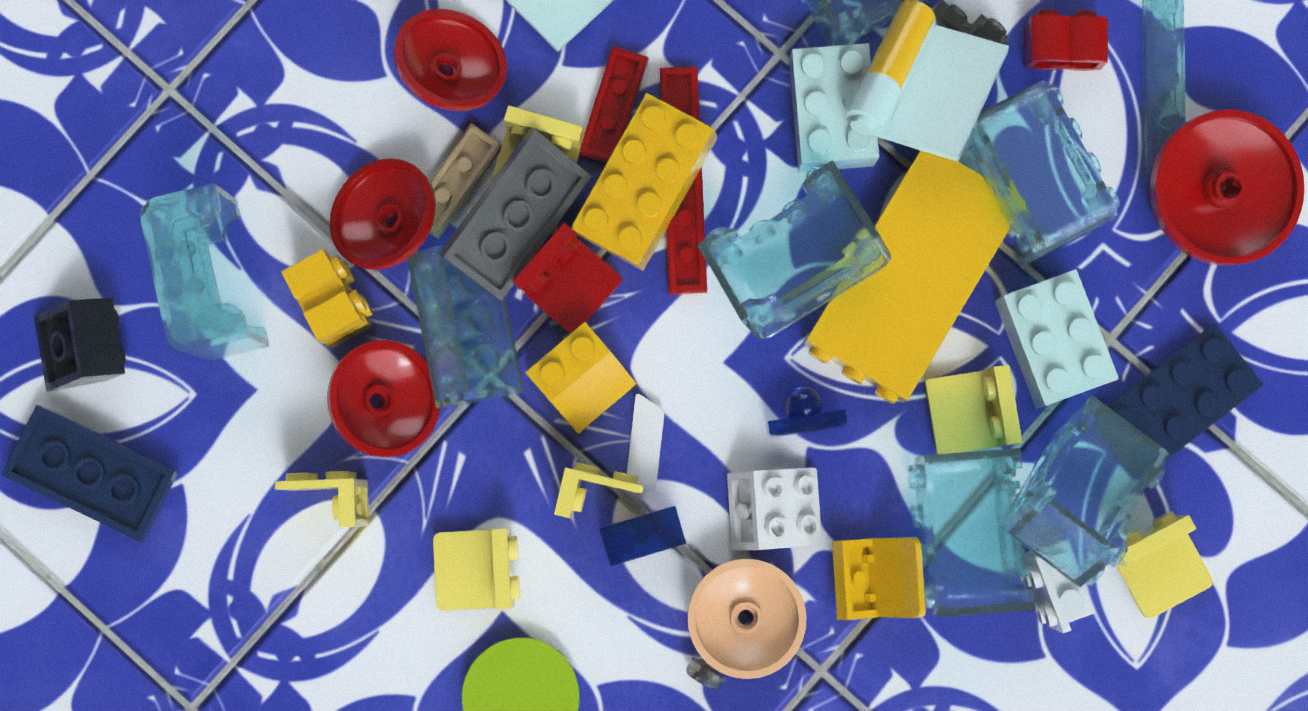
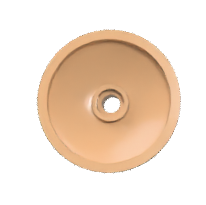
[688,559,807,679]

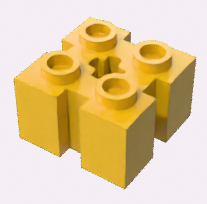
[281,249,373,349]

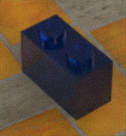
[599,506,687,566]

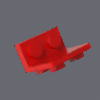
[512,223,623,334]

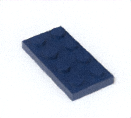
[1091,324,1263,479]
[1,405,179,542]

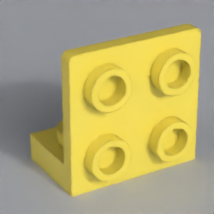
[492,105,585,180]
[925,365,1023,456]
[554,462,644,518]
[275,471,369,527]

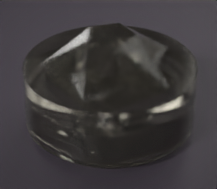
[686,657,727,690]

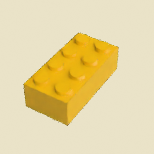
[571,93,718,271]

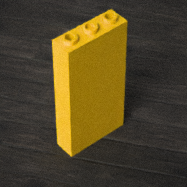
[804,150,1026,404]

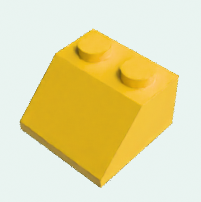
[525,322,637,434]

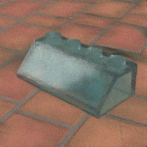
[407,245,524,408]

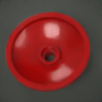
[393,9,507,111]
[329,158,436,270]
[327,340,441,457]

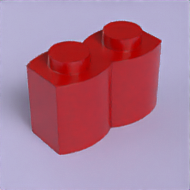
[1025,9,1108,71]

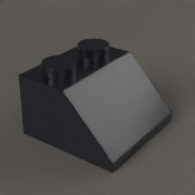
[34,298,126,392]

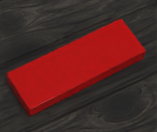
[579,46,649,164]

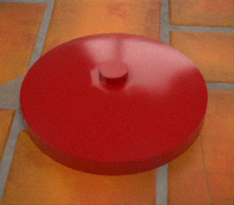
[1150,110,1305,266]

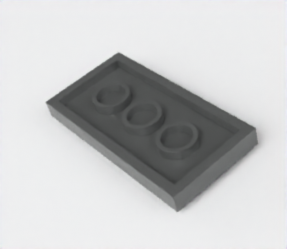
[439,128,592,301]

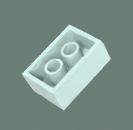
[789,43,879,172]
[995,269,1119,409]

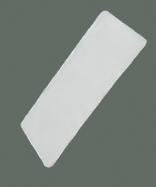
[627,394,665,492]

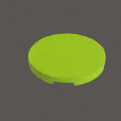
[462,637,580,711]

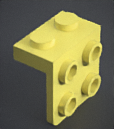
[1108,511,1213,618]
[433,528,521,611]

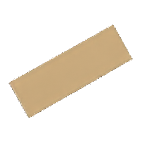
[429,123,502,240]

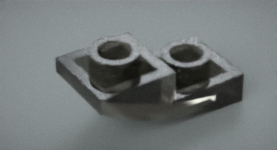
[933,0,1011,45]

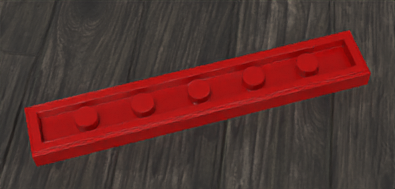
[659,66,707,295]

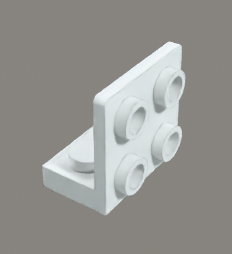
[727,468,822,551]
[1019,539,1096,633]

